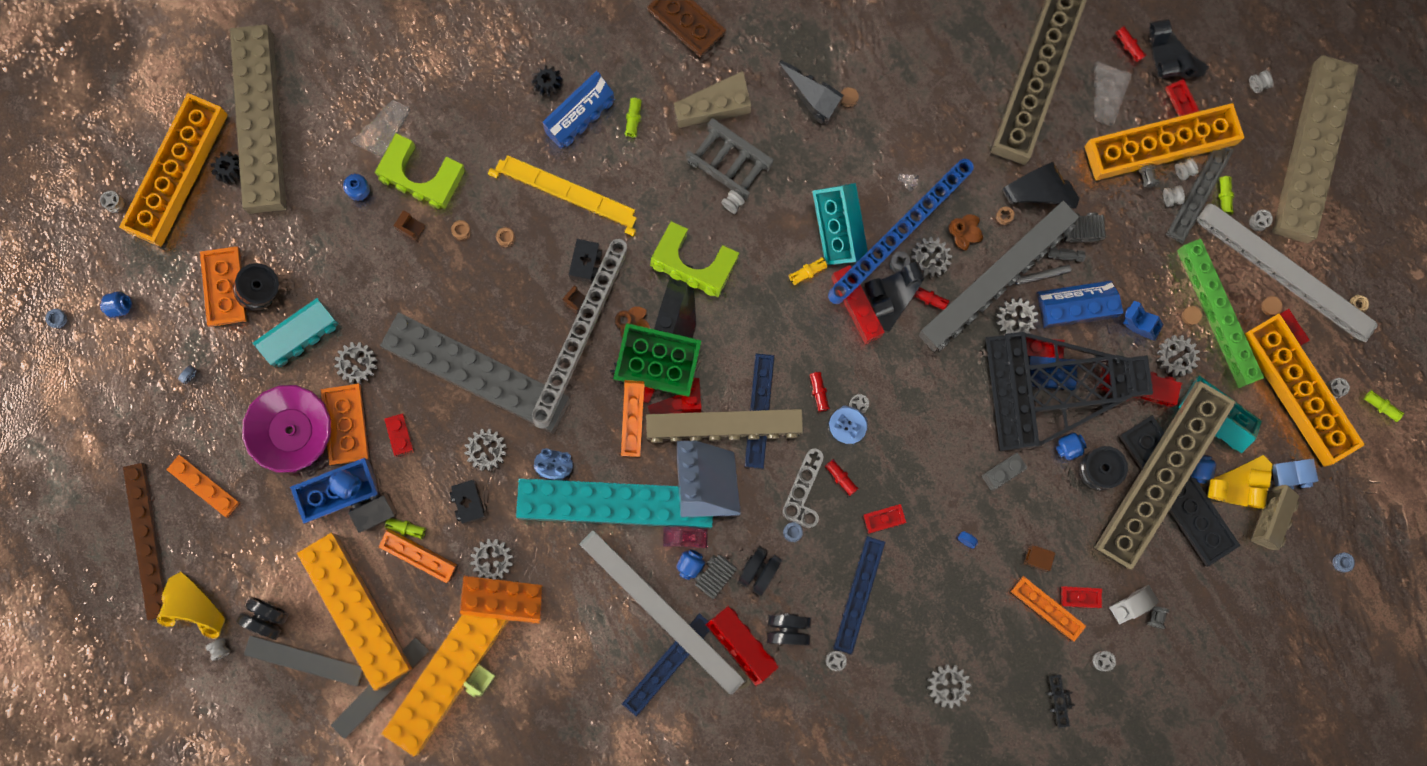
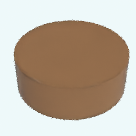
[841,87,859,107]
[451,220,471,240]
[496,227,515,247]
[1261,296,1282,316]
[1181,306,1202,326]

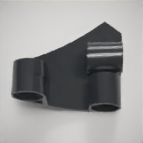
[1149,19,1209,78]
[1002,162,1080,209]
[865,262,925,332]

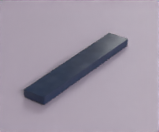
[744,353,775,469]
[833,536,885,655]
[622,613,710,717]

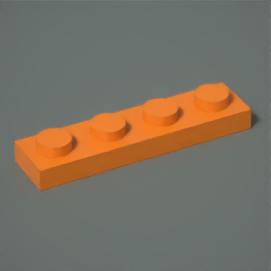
[621,380,644,457]
[166,455,240,518]
[379,529,457,583]
[1011,576,1086,642]

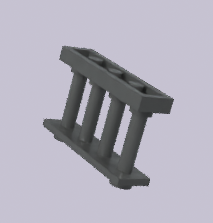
[686,118,774,200]

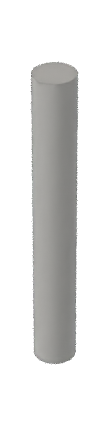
[1015,265,1071,285]

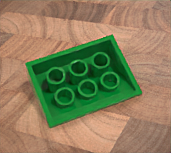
[613,323,702,397]

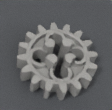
[910,237,952,279]
[996,297,1038,334]
[1156,335,1200,377]
[334,342,377,384]
[464,429,507,471]
[470,539,514,580]
[927,665,971,708]

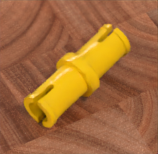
[789,257,827,285]

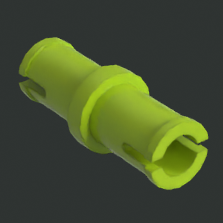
[625,98,642,137]
[1219,176,1234,215]
[1364,390,1404,422]
[385,518,426,540]

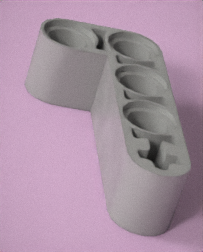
[782,448,823,528]

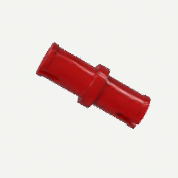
[1115,26,1147,62]
[914,287,950,310]
[809,372,830,412]
[825,459,859,496]

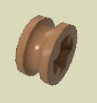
[996,207,1015,225]

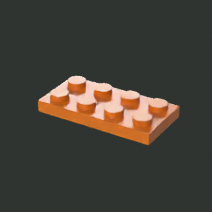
[200,246,247,327]
[321,384,370,466]
[460,576,542,623]

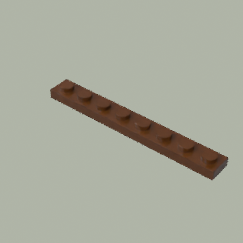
[123,463,165,620]

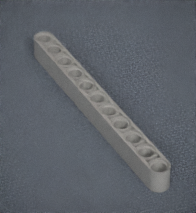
[1197,204,1378,342]
[532,239,627,428]
[579,530,745,695]

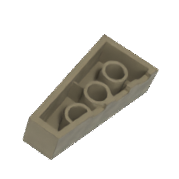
[674,71,751,128]

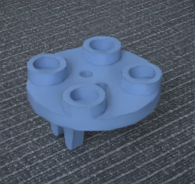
[829,406,868,444]
[534,448,573,481]

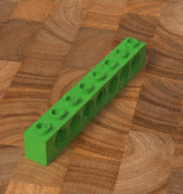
[1177,239,1264,388]

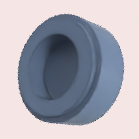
[45,309,67,329]
[178,365,197,384]
[783,522,803,542]
[1333,553,1355,572]

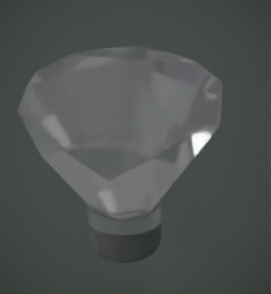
[898,173,919,192]

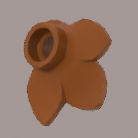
[949,214,983,251]
[615,306,651,338]

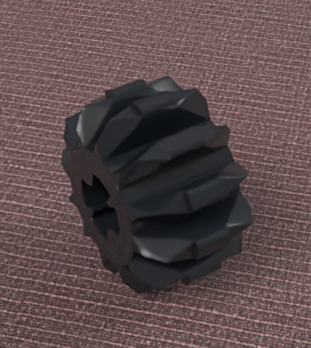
[531,65,563,98]
[211,151,240,184]

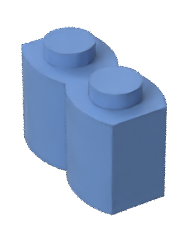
[1272,459,1319,489]

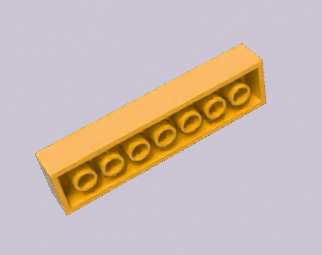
[119,93,228,247]
[1084,103,1244,181]
[1244,314,1365,467]
[297,533,413,690]
[382,615,508,757]

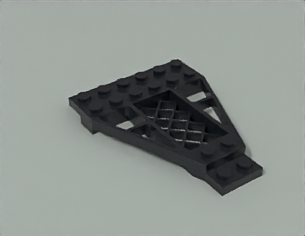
[985,331,1153,451]

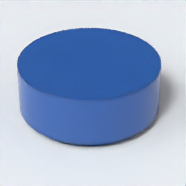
[958,531,978,548]

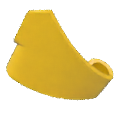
[1208,455,1272,509]
[157,572,225,639]

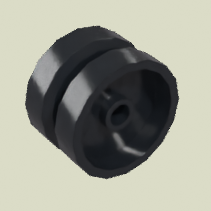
[233,263,279,311]
[1079,446,1128,491]
[738,545,783,596]
[236,596,289,640]
[767,614,811,645]

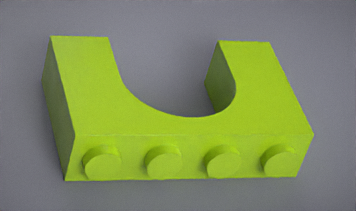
[375,133,465,209]
[650,221,739,298]

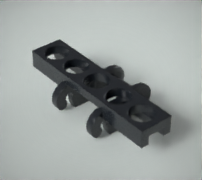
[1047,674,1075,728]

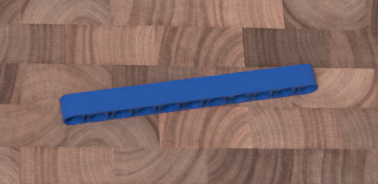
[828,159,974,304]

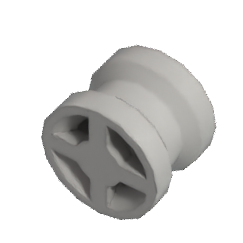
[1249,70,1273,93]
[1175,157,1198,180]
[1163,186,1185,207]
[721,190,745,214]
[100,191,124,213]
[1249,210,1273,232]
[890,251,910,273]
[1326,378,1350,399]
[849,394,869,414]
[205,638,231,661]
[826,651,847,671]
[1092,651,1116,671]

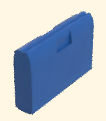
[1028,356,1077,390]

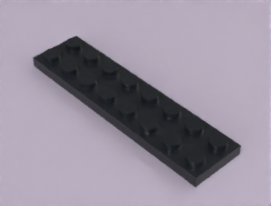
[1119,415,1241,567]

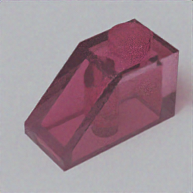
[663,526,708,548]

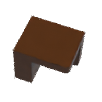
[394,210,425,241]
[562,285,586,315]
[1024,545,1055,572]

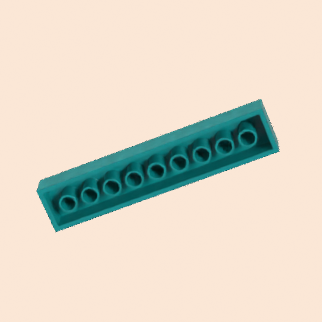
[516,479,713,529]

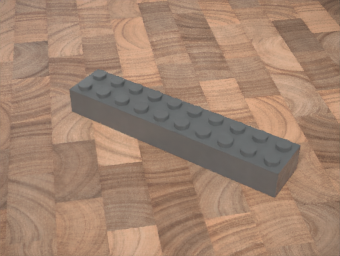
[918,201,1079,352]
[380,312,571,434]

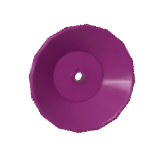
[242,385,331,472]

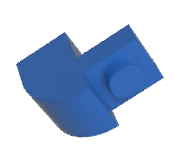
[1123,301,1164,341]

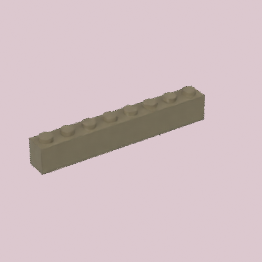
[646,409,803,443]

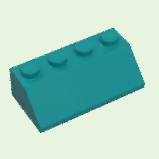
[812,183,868,265]
[253,298,339,368]
[1179,375,1262,453]

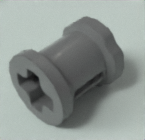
[1138,164,1160,188]
[1147,606,1170,629]

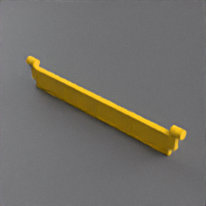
[488,155,637,236]

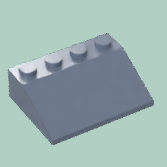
[677,441,740,517]

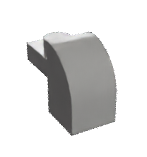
[1109,585,1159,624]

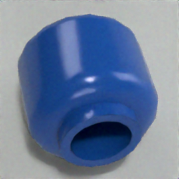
[343,174,370,201]
[100,291,132,318]
[1056,432,1087,461]
[1191,455,1216,483]
[329,470,360,499]
[676,549,705,580]

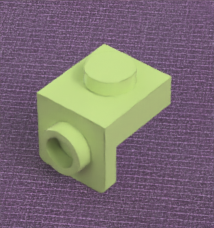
[463,664,496,697]

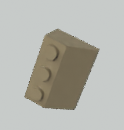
[1251,485,1299,551]

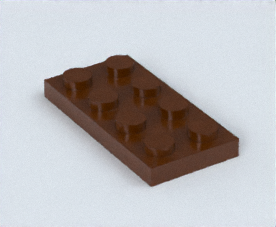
[647,0,726,58]

